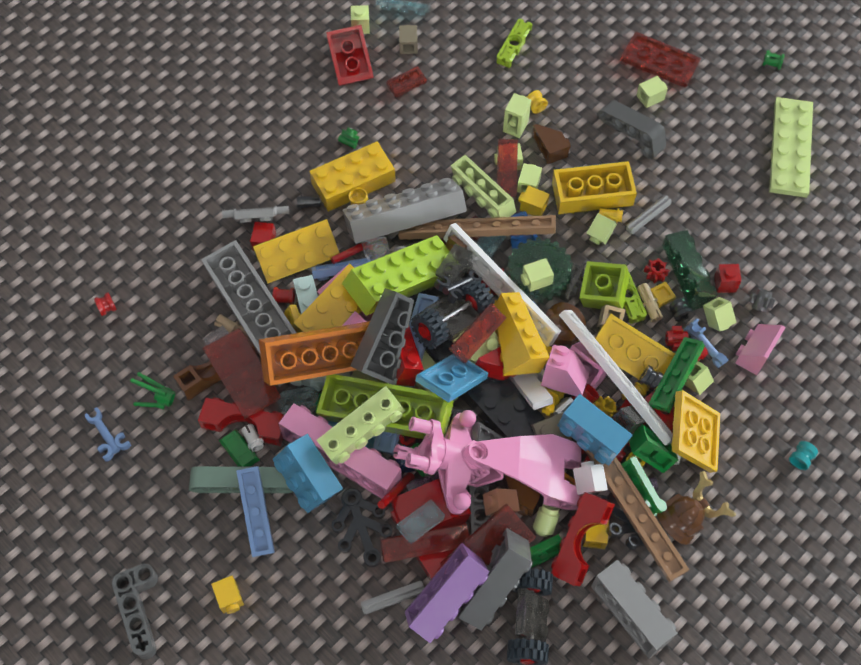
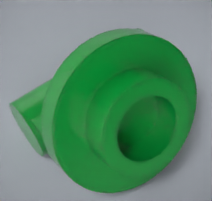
[338,127,360,149]

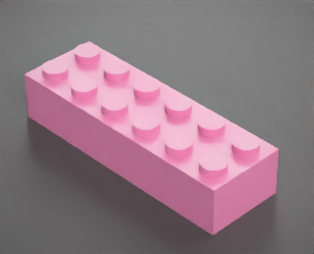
[279,403,402,499]

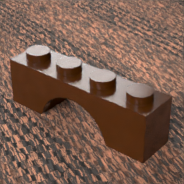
[173,331,257,401]

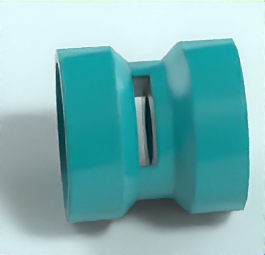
[789,441,818,470]

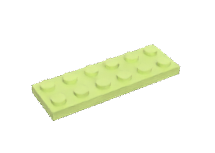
[769,97,813,198]

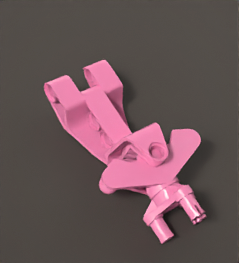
[393,410,581,515]

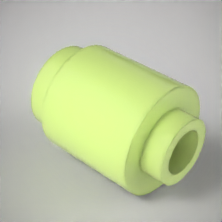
[533,504,560,537]

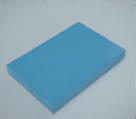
[415,352,488,402]

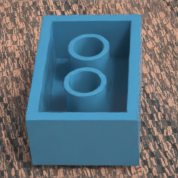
[557,394,632,466]
[273,434,343,513]

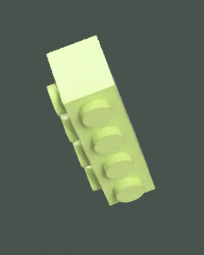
[451,155,516,218]
[316,386,405,465]

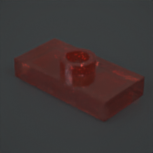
[386,66,427,98]

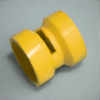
[348,188,368,205]

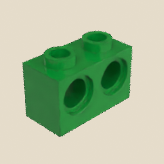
[629,424,678,473]

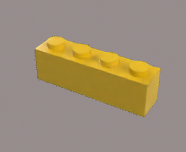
[493,292,550,376]

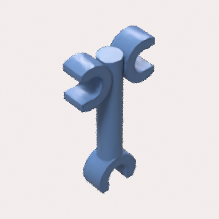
[683,318,728,368]
[85,407,131,462]

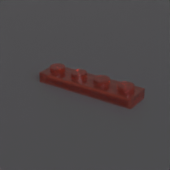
[380,523,470,563]

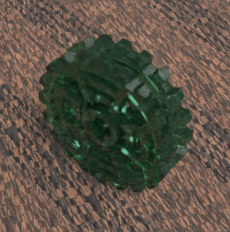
[507,237,573,302]

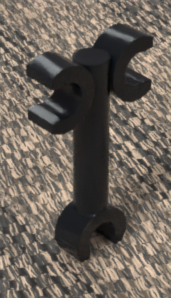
[434,270,483,304]

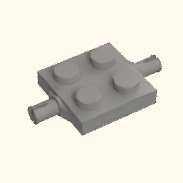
[222,206,289,223]

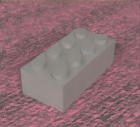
[591,560,677,659]

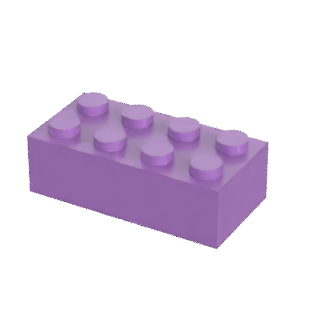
[405,543,489,643]

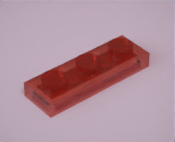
[497,139,518,197]
[449,303,506,364]

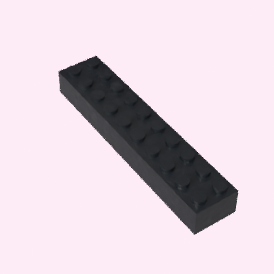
[408,291,546,438]

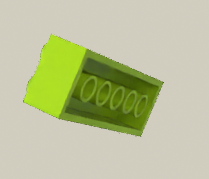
[342,235,461,316]
[316,374,454,439]

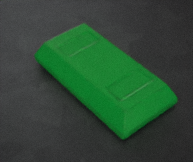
[219,429,260,467]

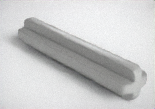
[626,195,672,234]
[361,581,424,614]

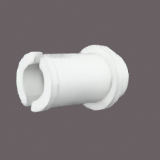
[241,424,264,452]

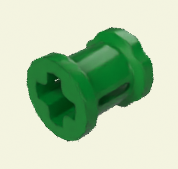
[762,50,785,70]

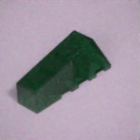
[662,230,717,310]

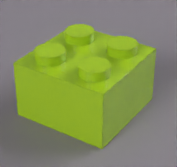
[579,261,630,309]

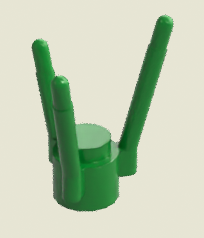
[130,372,175,410]

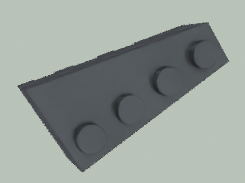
[351,288,414,385]
[458,528,532,631]

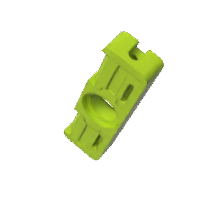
[496,19,532,68]
[623,264,647,324]

